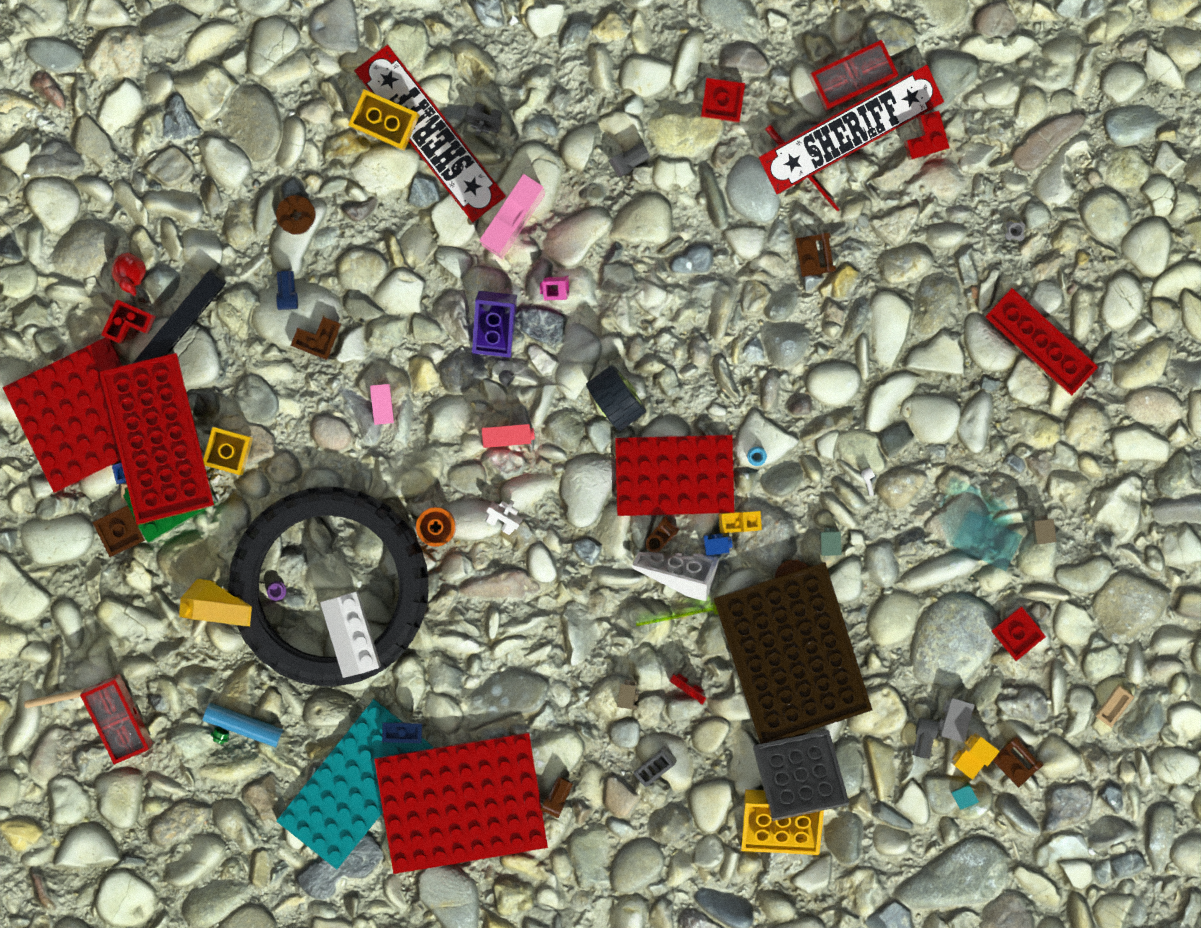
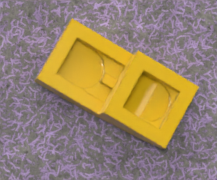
[719,511,762,533]

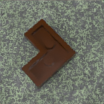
[290,317,342,360]

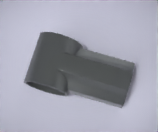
[609,143,651,178]
[912,718,939,759]

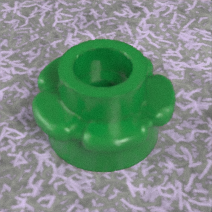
[211,727,229,744]

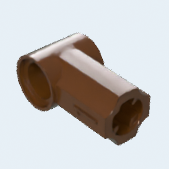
[541,776,573,818]

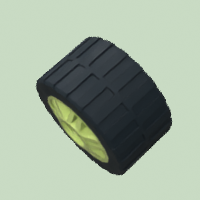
[586,365,646,431]

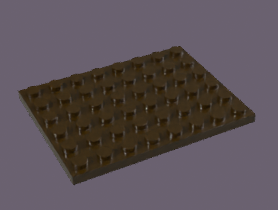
[713,562,873,744]

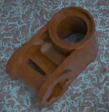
[645,516,680,552]

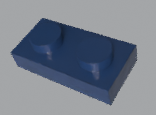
[382,722,422,743]

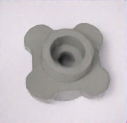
[1005,221,1025,241]

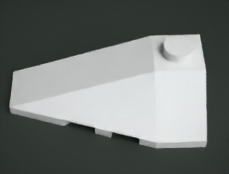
[632,552,719,601]

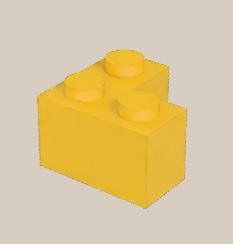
[952,733,999,780]

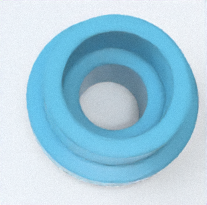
[747,447,767,466]

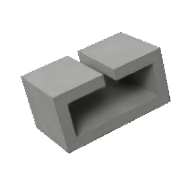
[938,697,974,742]

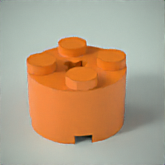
[416,507,456,547]

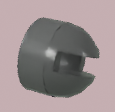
[499,370,516,387]

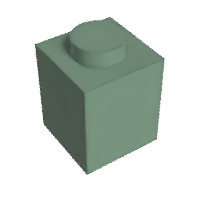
[820,528,842,556]

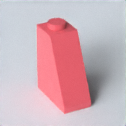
[482,424,535,448]

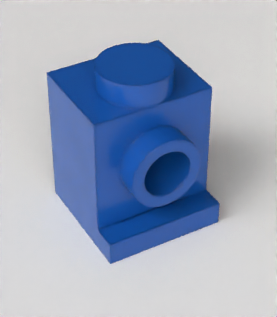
[703,533,733,556]

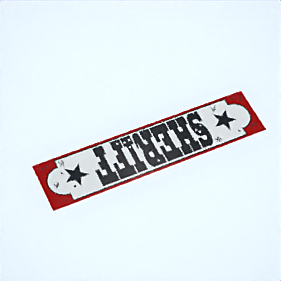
[354,44,506,223]
[759,65,944,194]

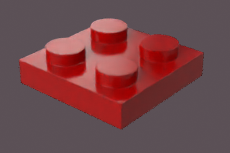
[701,78,745,123]
[990,606,1046,661]

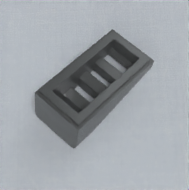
[633,746,677,788]

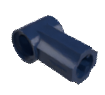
[276,271,298,310]

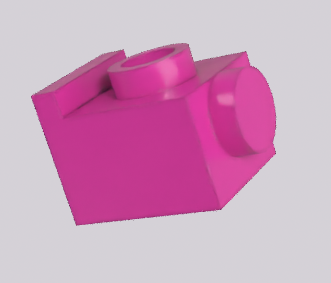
[540,276,570,300]

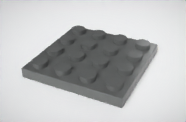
[753,730,849,821]

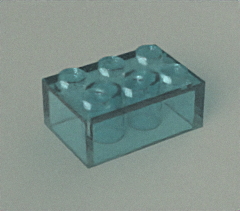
[950,510,1023,571]

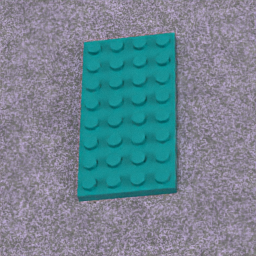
[276,699,435,870]

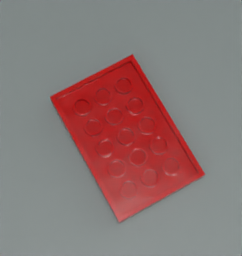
[615,435,735,516]

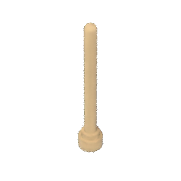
[24,688,86,708]

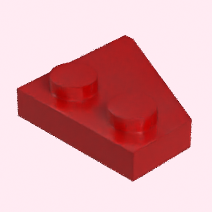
[669,673,707,705]

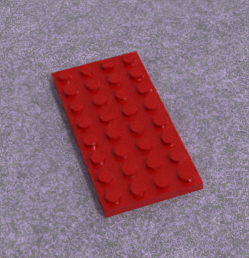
[99,353,215,525]

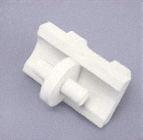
[485,500,523,535]

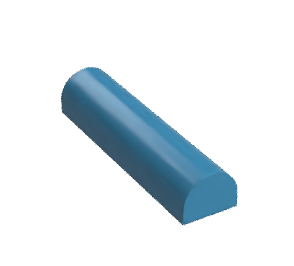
[203,702,283,748]

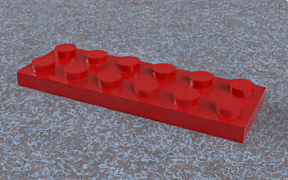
[985,288,1098,396]

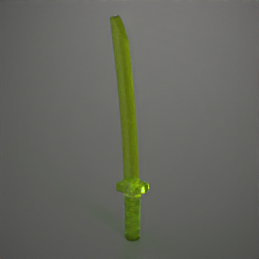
[636,602,718,626]

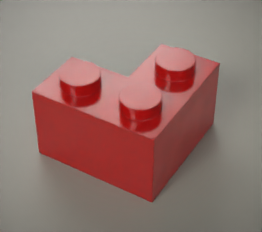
[904,110,950,160]
[101,299,157,344]

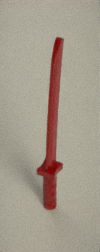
[765,124,840,212]

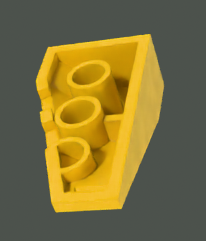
[179,579,252,626]

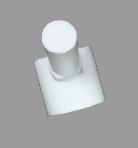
[861,468,875,496]

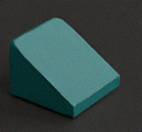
[951,784,979,810]

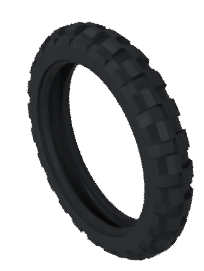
[228,487,429,687]

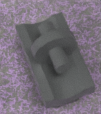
[465,102,502,136]

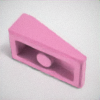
[370,384,394,425]

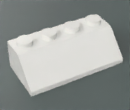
[320,591,381,678]

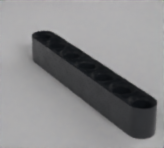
[132,269,227,364]

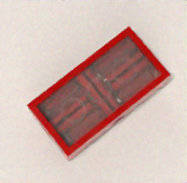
[809,40,898,112]
[80,674,153,765]

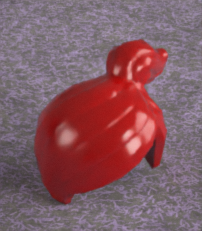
[111,252,146,296]

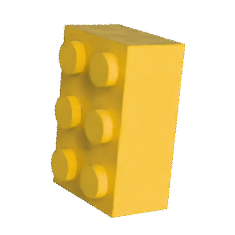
[348,89,420,151]

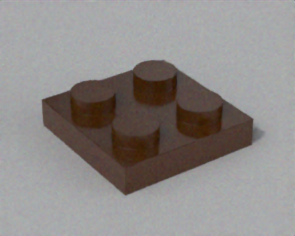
[92,505,146,557]

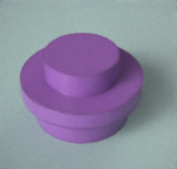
[267,581,286,601]

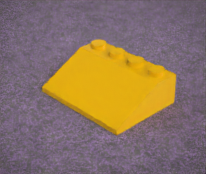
[741,789,824,855]

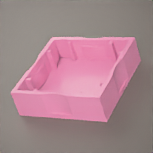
[479,174,545,259]

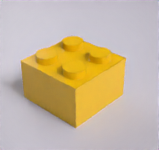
[203,427,253,475]

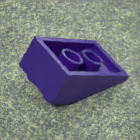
[472,291,517,358]

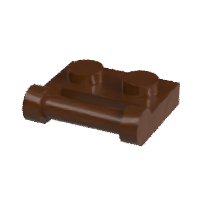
[795,233,836,277]
[992,735,1044,788]

